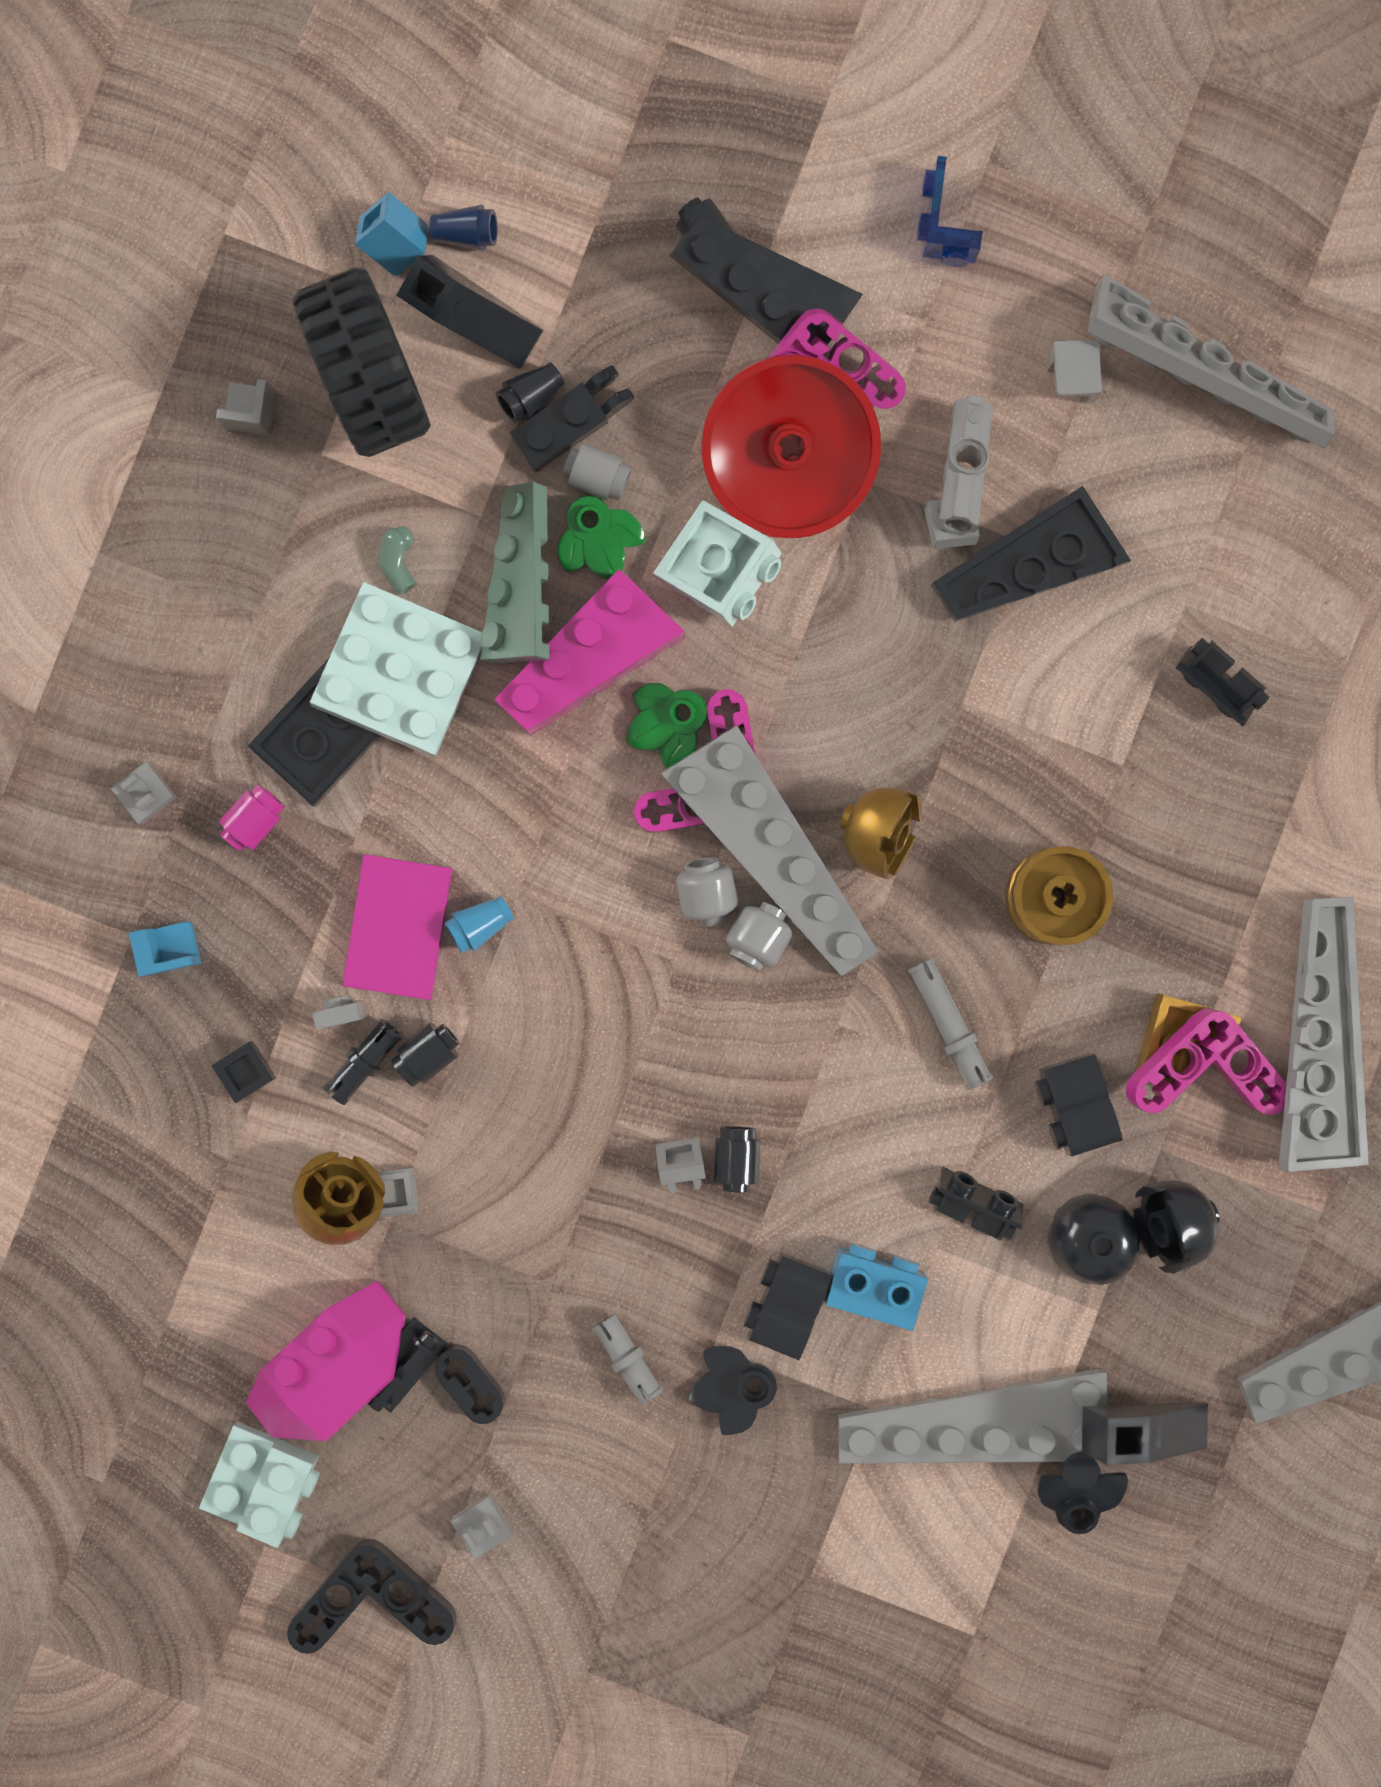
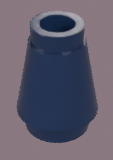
[429,204,498,251]

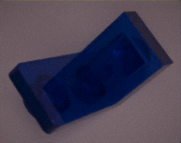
[916,155,983,267]

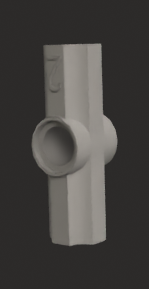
[938,395,994,535]

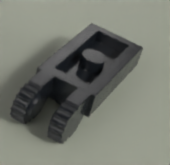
[509,365,635,472]

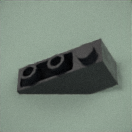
[396,255,544,369]
[1082,1402,1208,1465]

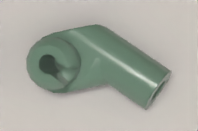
[378,526,417,596]

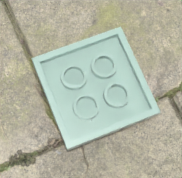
[310,582,482,758]

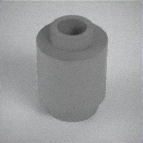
[563,443,632,501]

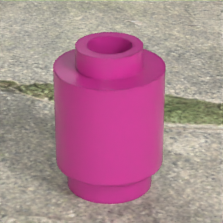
[219,784,285,851]

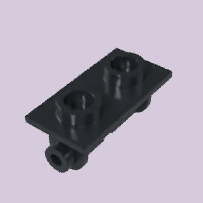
[1175,637,1270,727]
[928,1167,1023,1241]
[368,1317,448,1413]

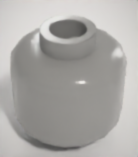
[675,857,738,927]
[726,902,792,972]

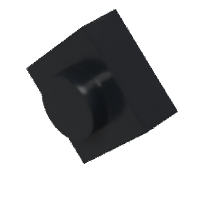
[212,1041,276,1103]

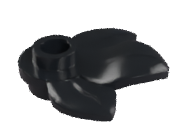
[688,1345,777,1435]
[1037,1451,1128,1534]

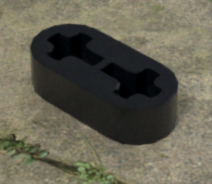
[435,1344,505,1424]

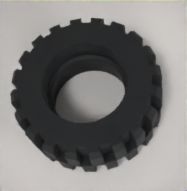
[293,267,431,457]

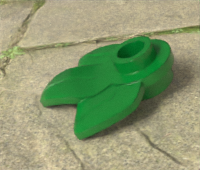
[558,496,646,580]
[626,683,707,769]

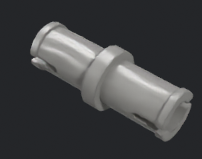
[592,1313,663,1406]

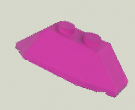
[246,1281,406,1441]

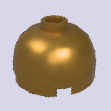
[840,787,922,879]
[292,1152,385,1245]

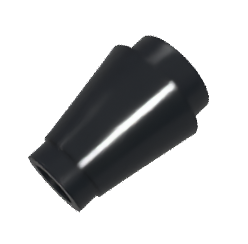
[496,362,564,423]

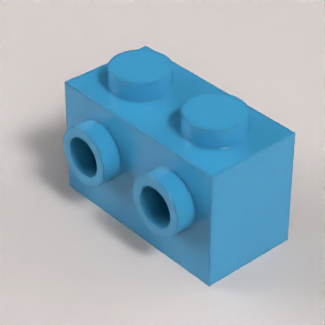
[824,1243,928,1331]

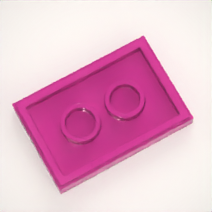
[342,854,453,1000]

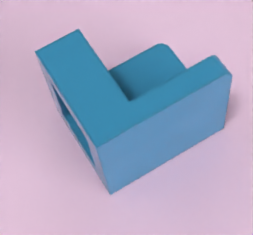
[355,192,428,276]
[129,922,202,977]

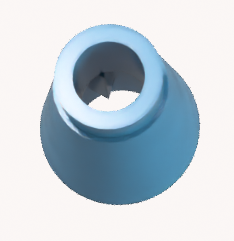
[444,896,514,954]

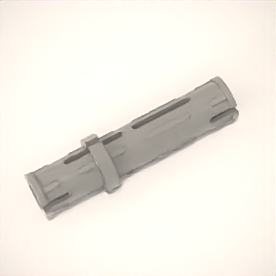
[908,958,993,1090]

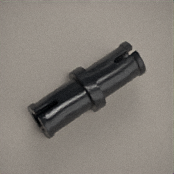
[323,1019,403,1105]

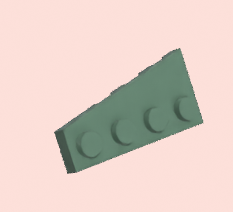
[480,482,549,664]

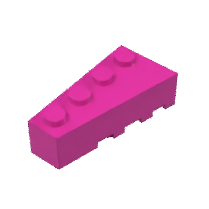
[494,569,685,735]

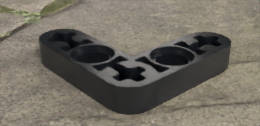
[287,1539,457,1654]

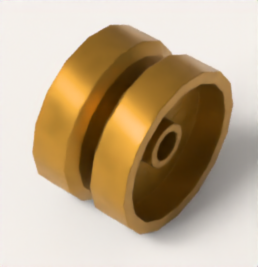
[1005,846,1114,946]

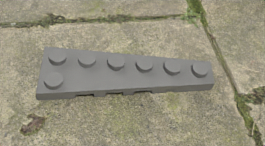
[1087,274,1335,448]
[661,725,879,976]
[1279,897,1369,1172]
[1237,1302,1381,1424]
[838,1369,1107,1464]

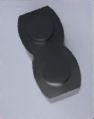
[1035,1053,1123,1157]
[743,1252,832,1360]

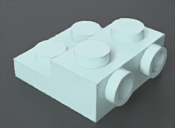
[653,500,782,627]
[199,1421,321,1548]

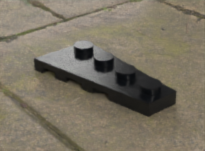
[669,216,863,345]
[931,486,1131,622]

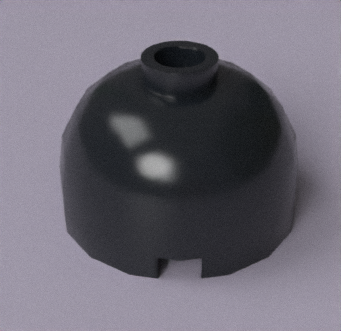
[1133,1180,1220,1274]
[1048,1194,1140,1285]

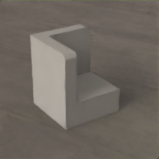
[1046,339,1102,403]
[216,379,277,436]

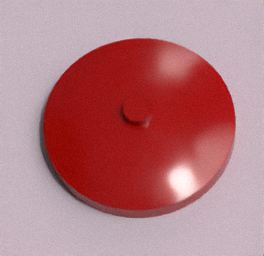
[701,354,881,538]

